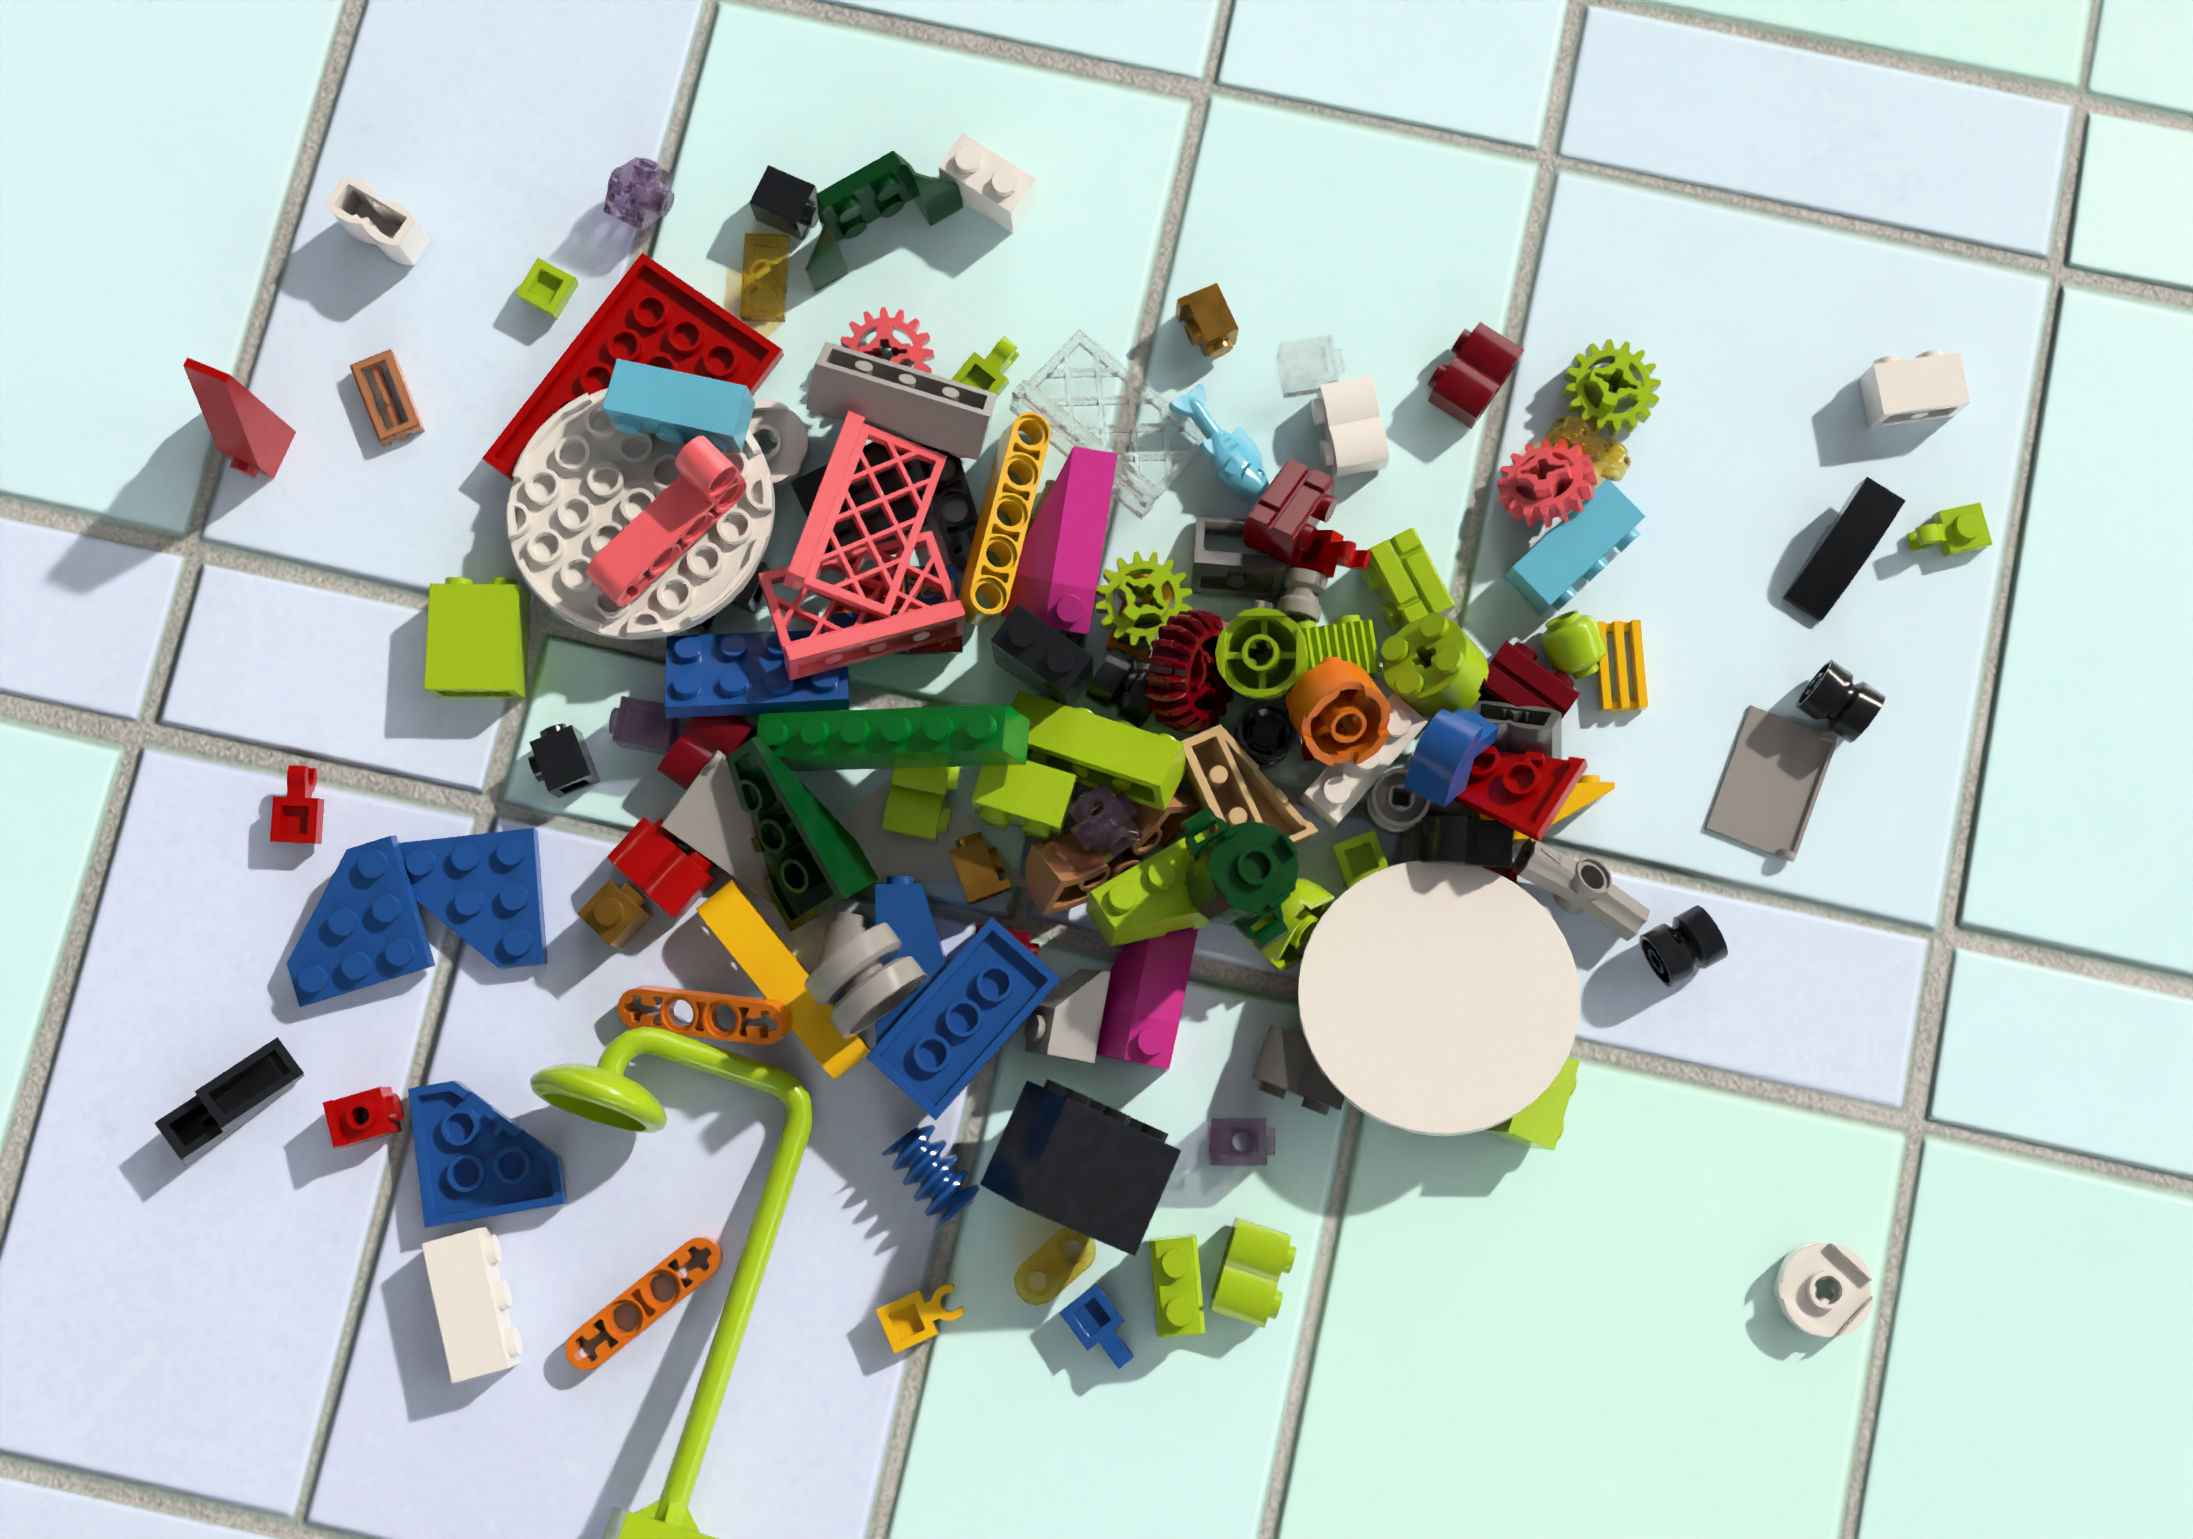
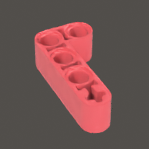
[586,436,746,607]

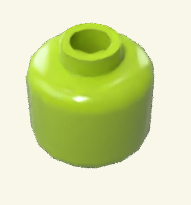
[1540,610,1608,680]

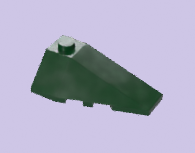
[726,736,879,932]

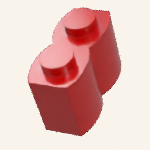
[607,817,716,920]

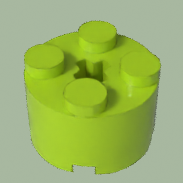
[1381,612,1489,718]

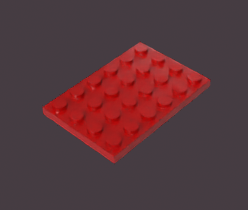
[482,253,784,482]

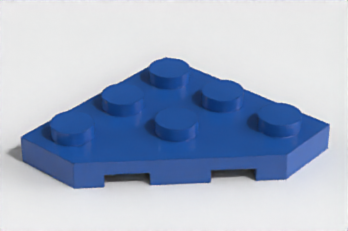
[399,828,548,969]
[286,835,436,1007]
[408,1081,568,1228]

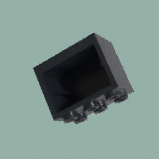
[980,1079,1182,1256]

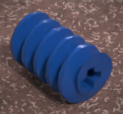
[882,1124,980,1229]

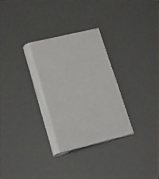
[1705,705,1839,862]
[661,750,773,903]

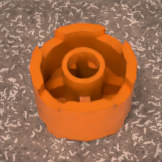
[1286,657,1392,766]

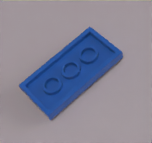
[665,630,850,718]
[866,917,1061,1120]

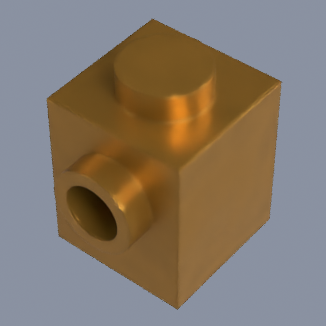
[577,880,653,949]

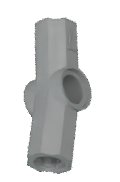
[1512,838,1650,941]

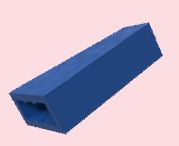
[875,876,948,1045]

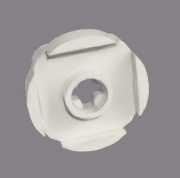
[748,399,810,488]
[1773,1241,1874,1337]

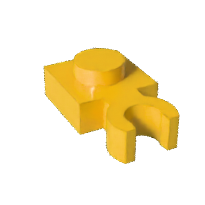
[876,1283,965,1354]

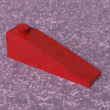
[183,357,296,479]

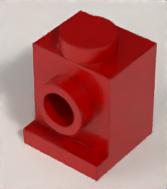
[323,1087,404,1148]

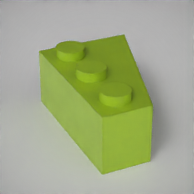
[1085,829,1214,947]

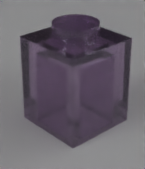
[609,696,682,755]

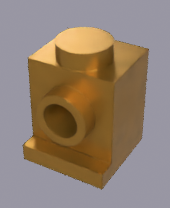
[1175,283,1239,359]
[949,832,1011,906]

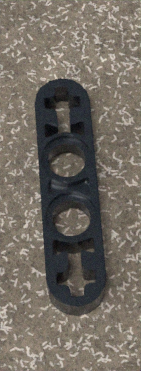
[919,445,988,573]

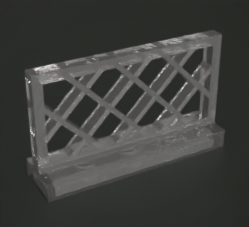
[1009,328,1207,520]

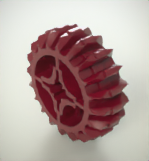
[1144,610,1233,733]

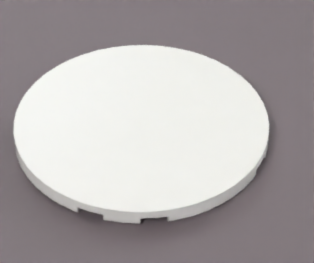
[505,388,775,640]
[1298,860,1580,1136]

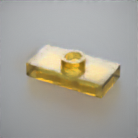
[740,233,790,322]

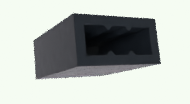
[790,442,931,554]
[990,603,1093,707]

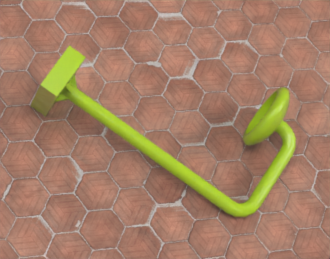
[530,1026,814,1539]

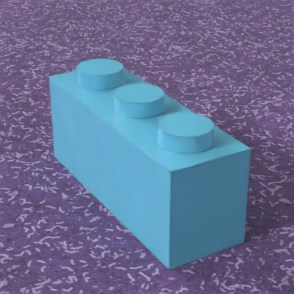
[602,359,755,453]
[1504,479,1646,615]

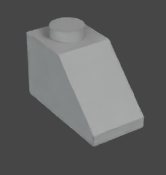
[1025,969,1111,1063]

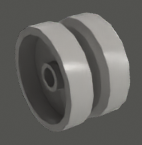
[804,923,927,1039]

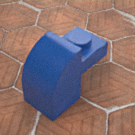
[1404,708,1500,807]

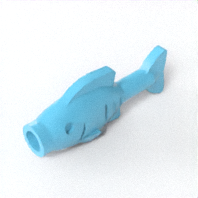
[1168,384,1269,507]

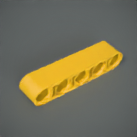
[957,412,1051,625]
[696,880,872,1081]

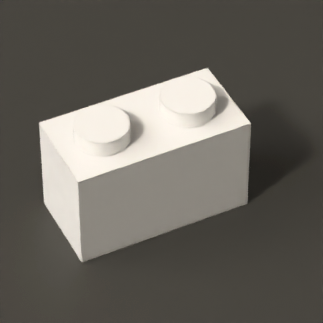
[938,133,1037,233]
[1859,349,1971,428]

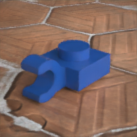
[1059,1283,1134,1369]

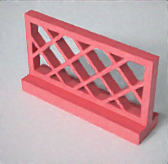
[783,411,947,619]
[759,530,966,680]

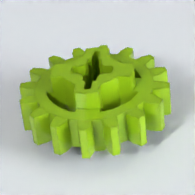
[1562,339,1661,437]
[1095,551,1192,650]

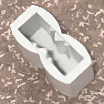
[325,177,431,265]
[1311,375,1390,477]

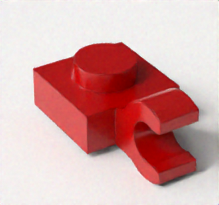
[1290,530,1371,578]
[270,765,325,844]

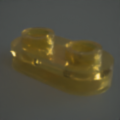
[1546,415,1631,482]
[1014,1227,1096,1305]

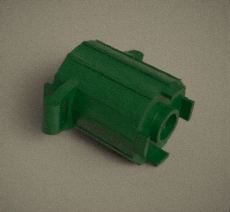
[1180,807,1300,950]

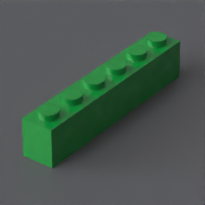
[757,704,1030,771]

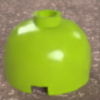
[1215,607,1309,700]
[1251,878,1335,971]

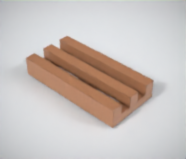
[349,349,425,447]

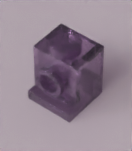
[1208,1118,1276,1166]

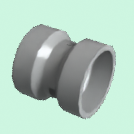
[1277,568,1328,623]

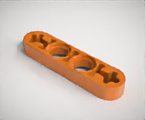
[617,985,793,1045]
[566,1236,723,1371]

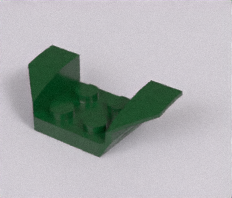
[805,151,964,292]

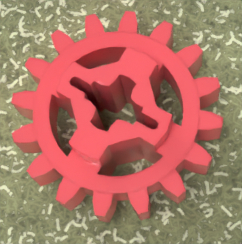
[840,307,934,374]
[1497,438,1597,528]

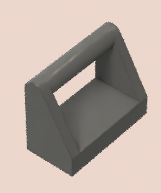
[1191,515,1284,600]

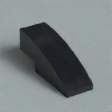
[1782,477,1906,622]
[155,1037,305,1167]

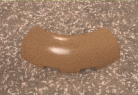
[1025,786,1199,915]

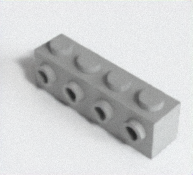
[806,342,998,461]

